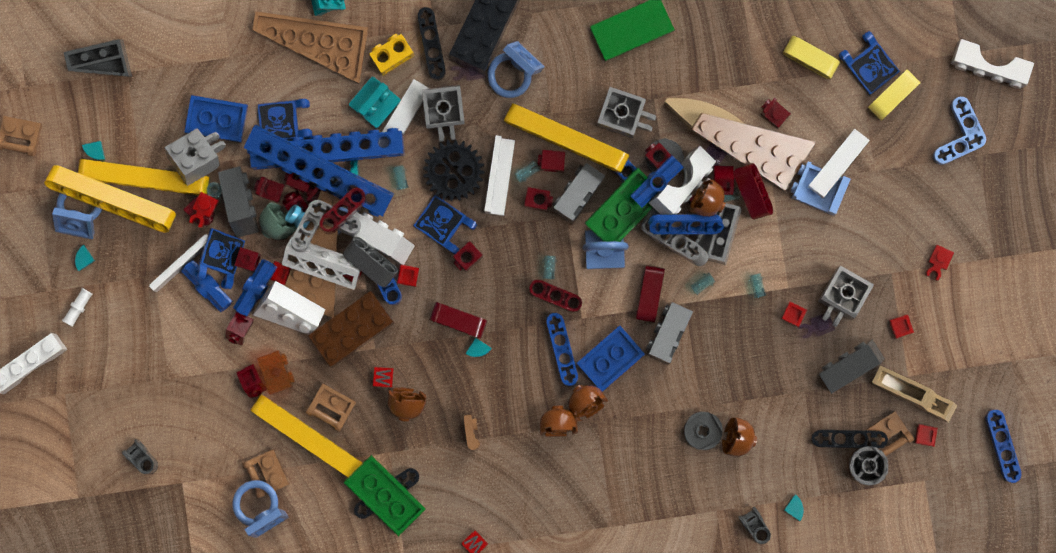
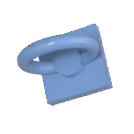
[487,41,545,98]
[52,193,102,239]
[583,230,629,269]
[232,480,289,538]

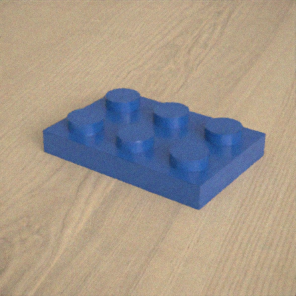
[184,95,248,143]
[577,326,645,392]

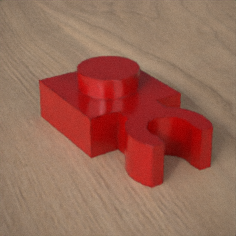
[189,192,219,228]
[925,245,954,281]

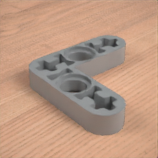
[291,200,361,252]

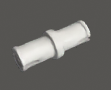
[62,288,93,327]

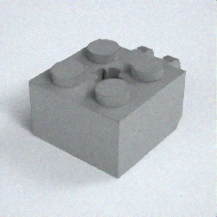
[422,85,465,142]
[597,87,656,138]
[164,128,226,186]
[818,265,874,327]

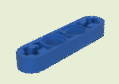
[648,215,724,234]
[547,313,578,386]
[985,410,1022,483]

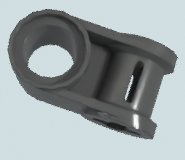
[122,438,158,474]
[738,506,771,544]

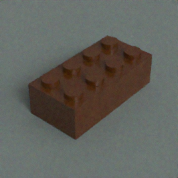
[308,291,394,368]

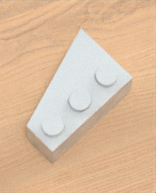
[348,212,415,265]
[253,281,326,335]

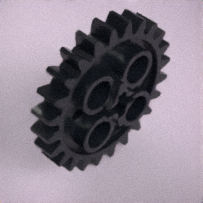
[423,139,485,202]

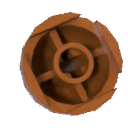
[690,178,726,216]
[568,385,608,421]
[388,387,427,421]
[540,406,578,437]
[722,417,757,457]

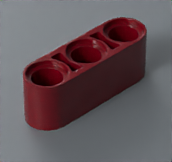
[734,163,773,220]
[320,188,366,235]
[636,265,665,323]
[529,280,582,313]
[429,302,488,339]

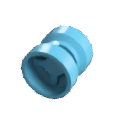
[285,205,310,229]

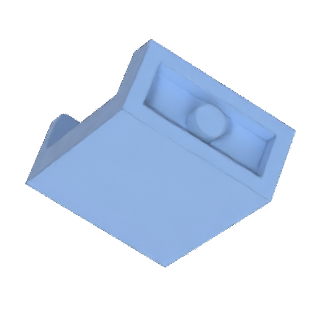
[790,161,851,216]

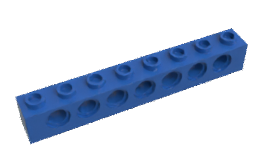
[243,125,394,217]
[250,128,405,170]

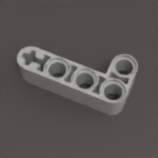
[642,208,708,266]

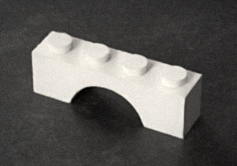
[951,39,1034,89]
[649,146,716,215]
[0,333,67,394]

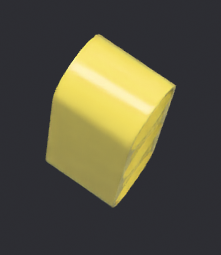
[783,36,840,80]
[868,69,920,121]

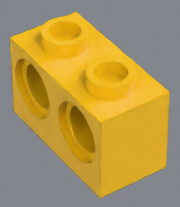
[369,34,415,76]

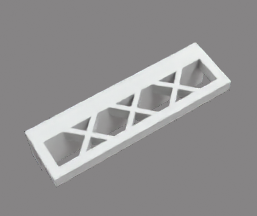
[485,135,515,216]
[282,237,361,290]

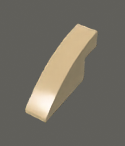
[664,98,745,143]
[872,366,957,423]

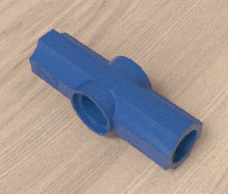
[630,155,684,208]
[233,259,277,316]
[181,260,233,313]

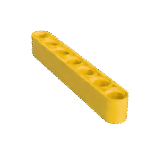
[504,103,629,173]
[78,159,210,196]
[44,165,176,233]
[250,394,363,477]

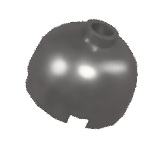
[849,446,888,485]

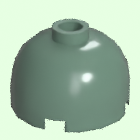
[259,202,297,240]

